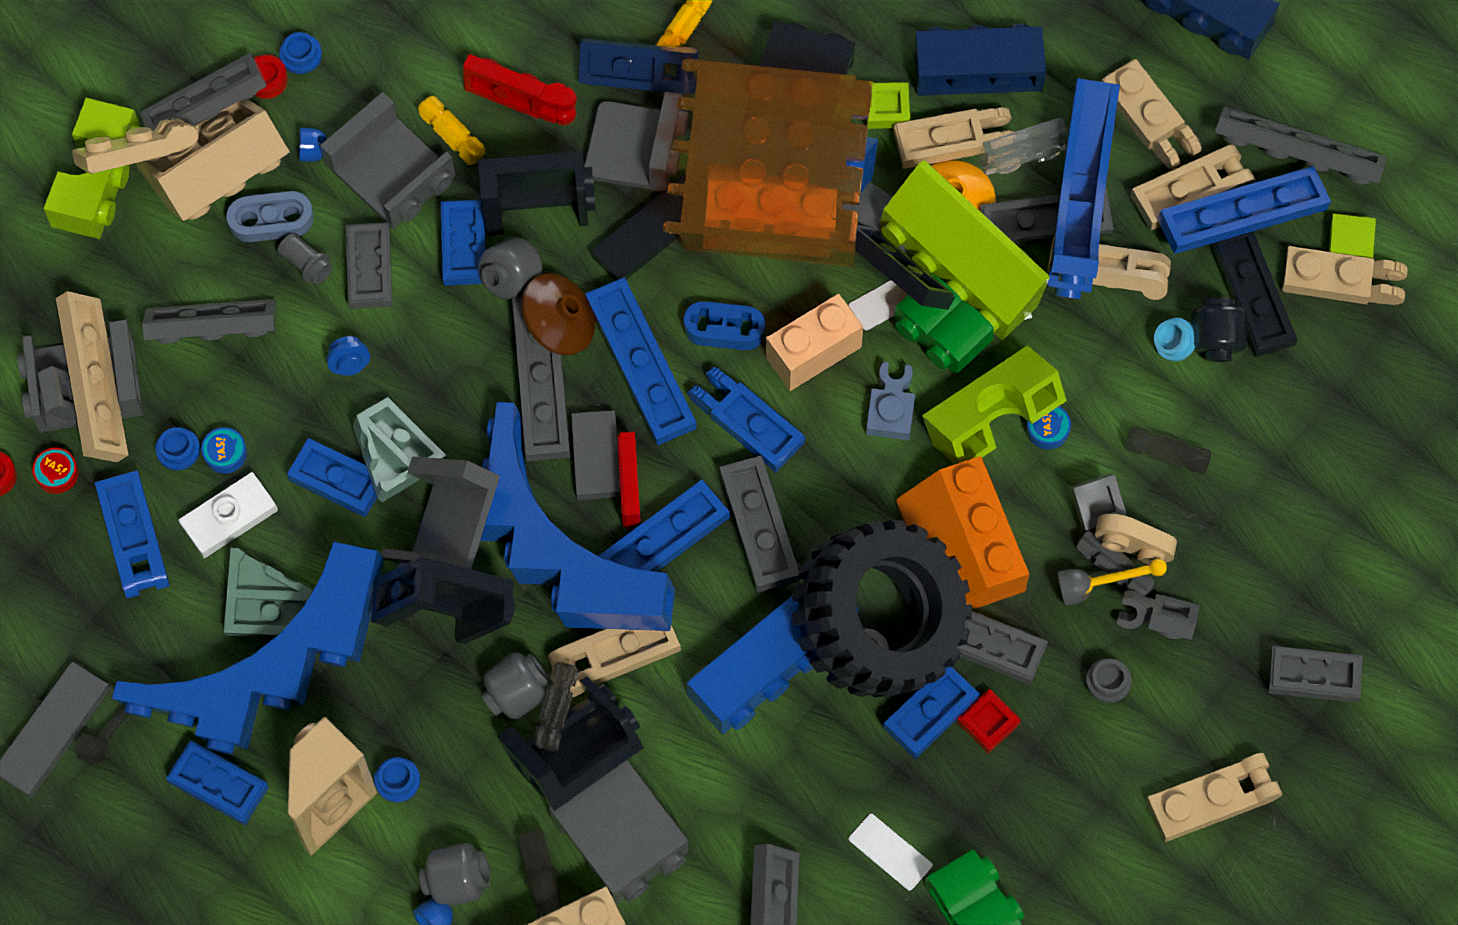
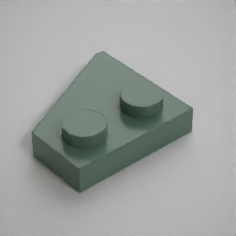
[353,397,446,502]
[224,548,313,638]

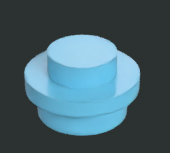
[1154,318,1195,362]

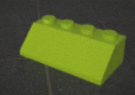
[879,160,1050,341]

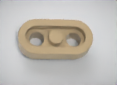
[1095,514,1177,566]

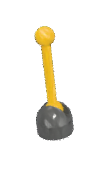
[1058,559,1167,606]

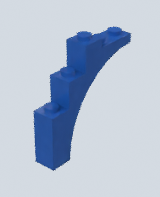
[1047,78,1120,299]
[480,402,675,631]
[112,542,384,754]

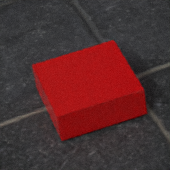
[957,689,1021,754]

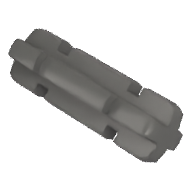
[1077,529,1155,597]

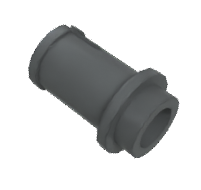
[277,233,333,285]

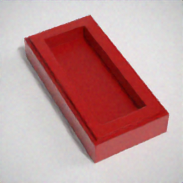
[618,432,641,531]

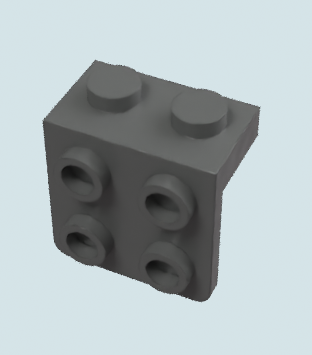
[585,92,689,192]

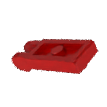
[463,54,577,126]

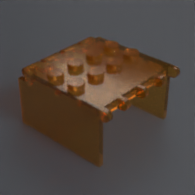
[663,59,873,267]

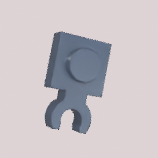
[866,362,915,440]

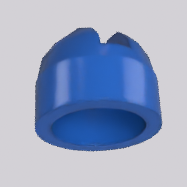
[298,128,327,162]
[413,898,453,925]

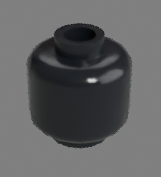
[1191,298,1247,362]

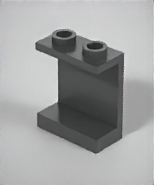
[320,92,455,230]
[17,320,144,433]
[381,456,500,569]

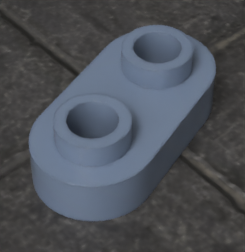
[227,191,314,242]

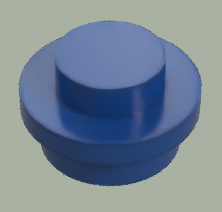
[279,33,322,74]
[326,336,370,376]
[155,427,200,471]
[374,757,420,803]

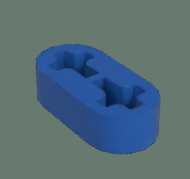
[684,302,765,350]

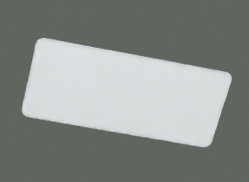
[849,280,908,330]
[849,814,932,891]

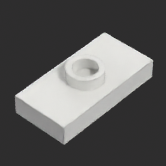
[179,472,278,559]

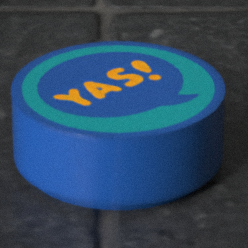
[1026,406,1071,450]
[201,427,247,474]

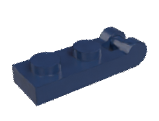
[579,39,699,94]

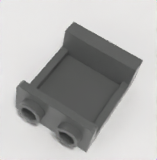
[549,760,689,904]

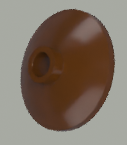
[521,273,595,356]

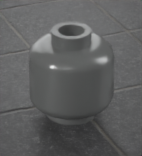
[478,237,542,299]
[481,653,551,719]
[419,843,491,907]

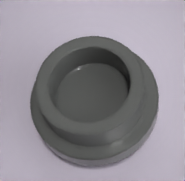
[1086,658,1132,703]

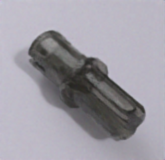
[519,830,563,920]

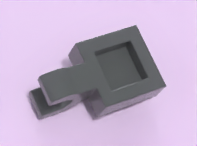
[1117,590,1200,640]

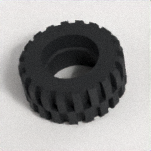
[792,519,972,698]

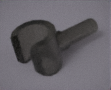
[75,708,129,763]

